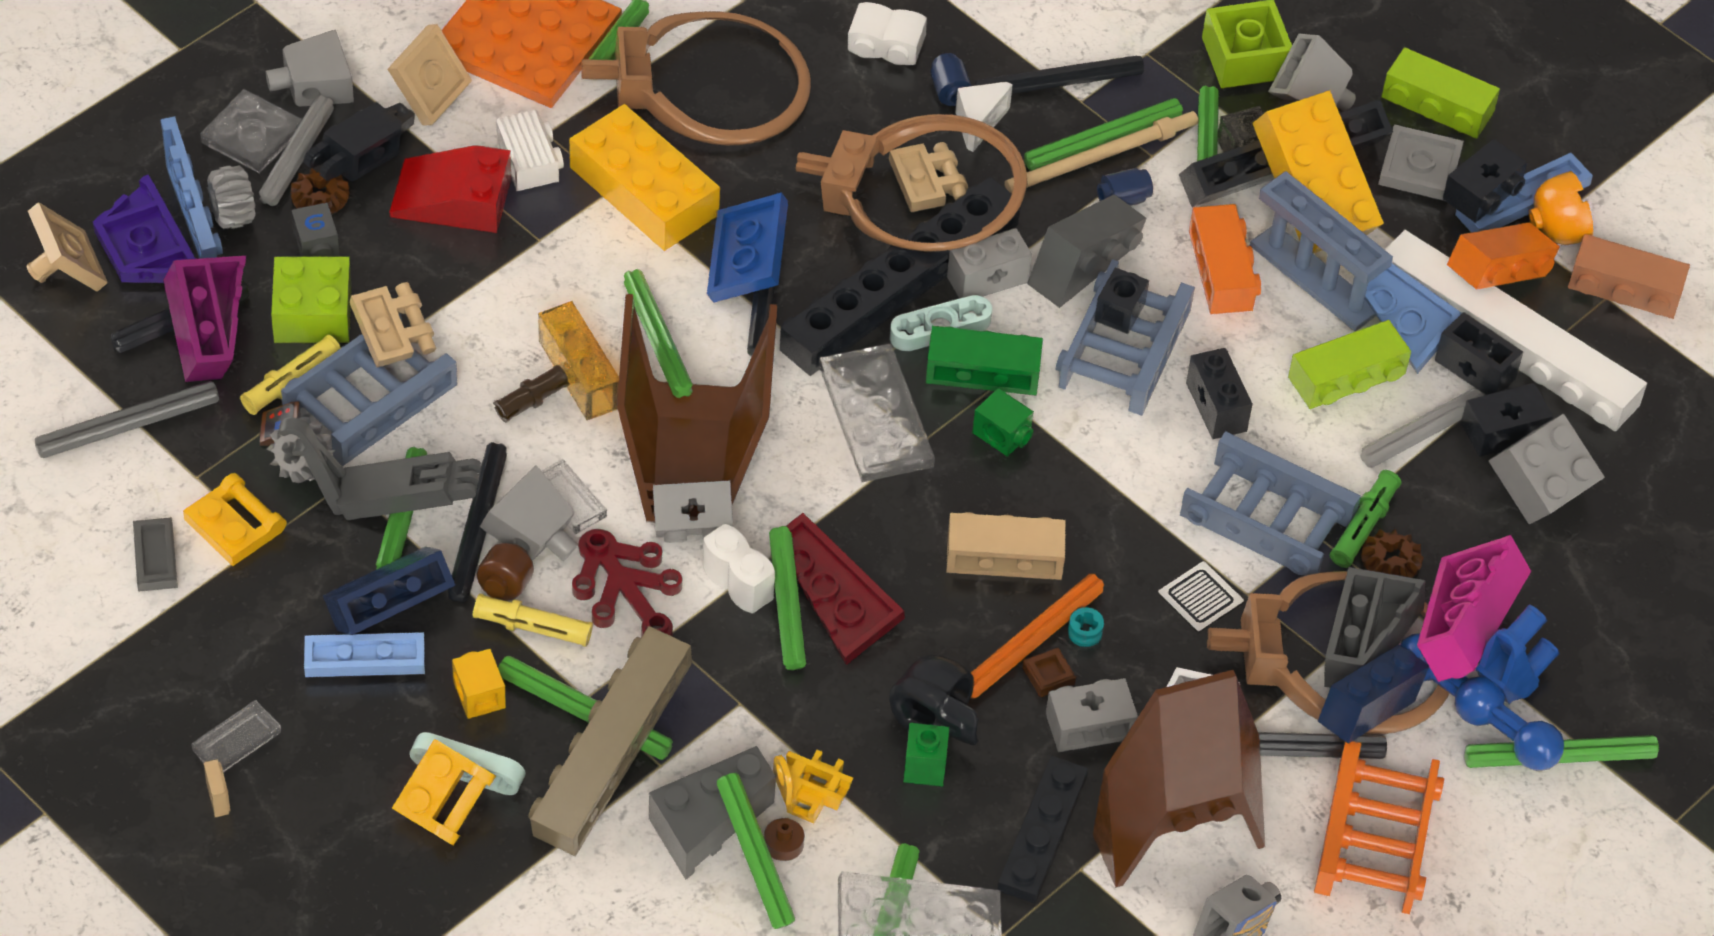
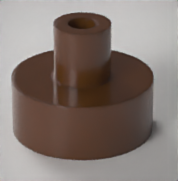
[764,818,805,861]

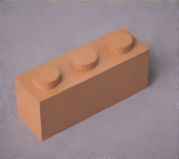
[1568,234,1690,319]

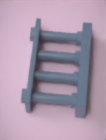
[1250,171,1393,331]
[1055,259,1195,416]
[281,313,457,466]
[1180,431,1361,576]

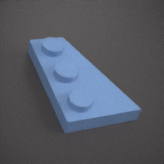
[1353,263,1462,374]

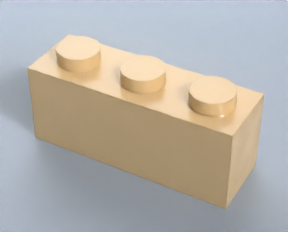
[946,512,1065,580]

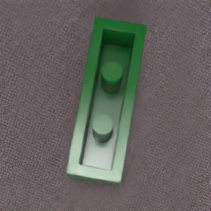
[926,326,1043,396]

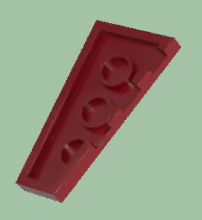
[786,513,905,665]

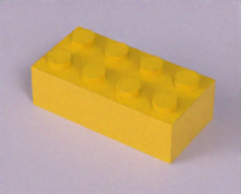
[1252,90,1384,254]
[569,104,720,251]

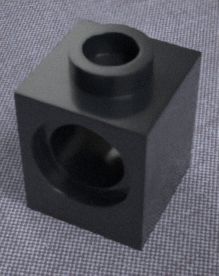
[1094,267,1149,334]

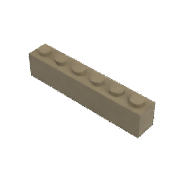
[528,626,692,857]

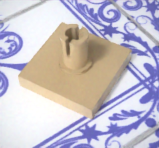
[387,24,472,125]
[26,202,108,291]

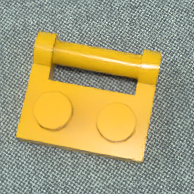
[183,473,287,566]
[392,739,496,846]

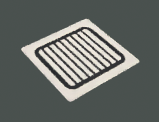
[1158,561,1244,631]

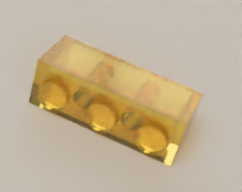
[538,301,619,421]

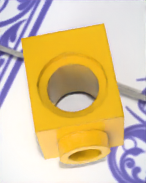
[452,649,506,719]

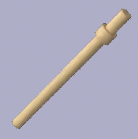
[1004,111,1199,193]

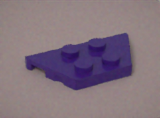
[93,175,196,283]

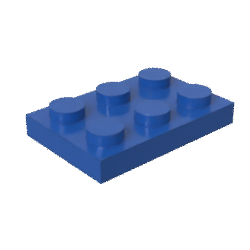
[707,192,788,303]

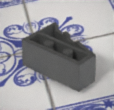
[1027,194,1147,308]
[1324,567,1426,688]
[649,746,776,880]

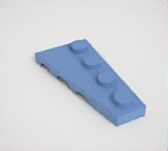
[161,116,223,259]

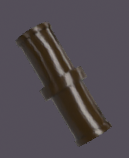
[493,365,569,423]

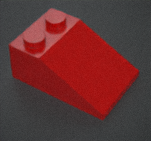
[389,145,511,233]

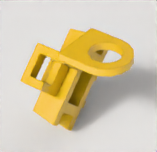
[773,750,853,824]

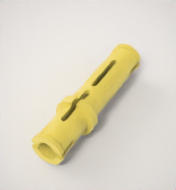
[240,335,341,415]
[473,593,593,647]

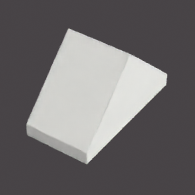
[955,82,1013,152]

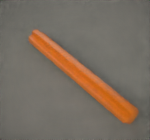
[971,574,1104,699]

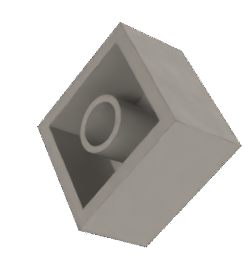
[1489,414,1605,524]

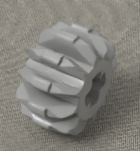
[207,165,256,229]
[267,417,335,483]

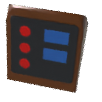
[260,401,301,446]

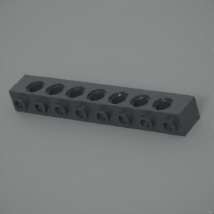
[779,177,1020,376]

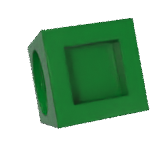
[972,388,1034,457]
[903,723,950,787]

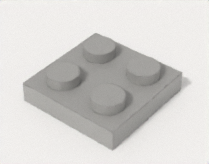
[1378,124,1464,201]

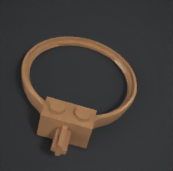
[581,11,811,146]
[796,114,1027,251]
[1207,571,1450,735]

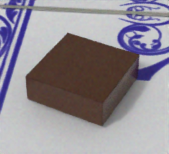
[1022,647,1076,697]

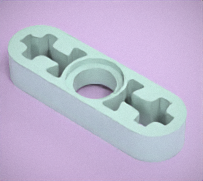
[890,295,992,351]
[409,732,526,795]

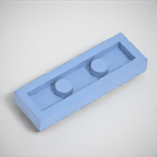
[304,632,425,677]

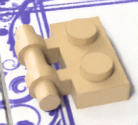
[889,142,968,212]
[349,282,436,368]

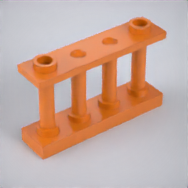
[1314,741,1444,914]

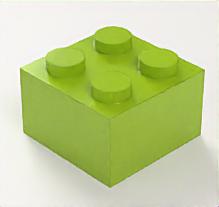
[1202,0,1292,88]
[271,257,351,343]

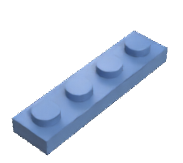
[1455,153,1593,233]

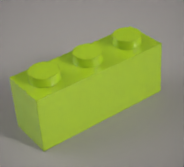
[1382,47,1500,139]
[1288,320,1411,409]

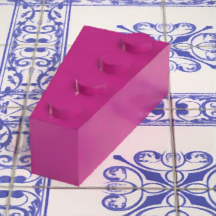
[1417,535,1531,682]

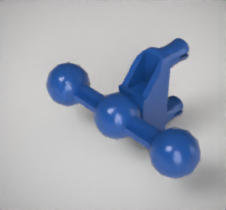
[1400,604,1564,771]

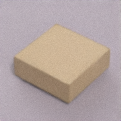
[204,759,230,817]

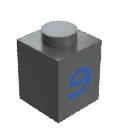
[291,203,340,257]

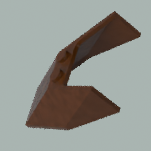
[617,294,777,523]
[1093,670,1265,888]

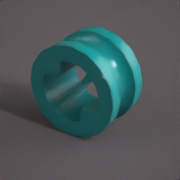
[1068,607,1104,647]

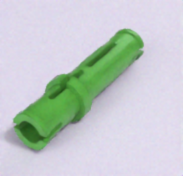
[1330,470,1402,568]

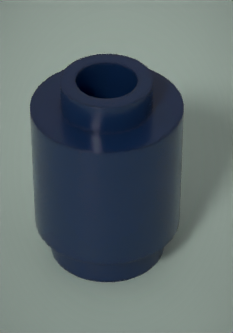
[930,53,972,106]
[1097,168,1153,206]

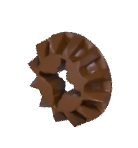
[291,168,349,214]
[1361,528,1424,578]

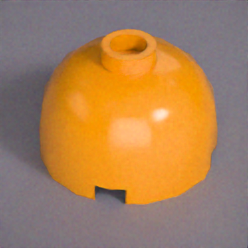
[1529,171,1594,245]

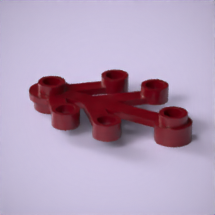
[572,529,682,637]

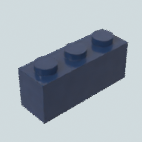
[322,546,456,635]
[1317,645,1429,744]

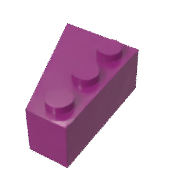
[163,255,246,382]

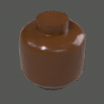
[477,543,534,601]

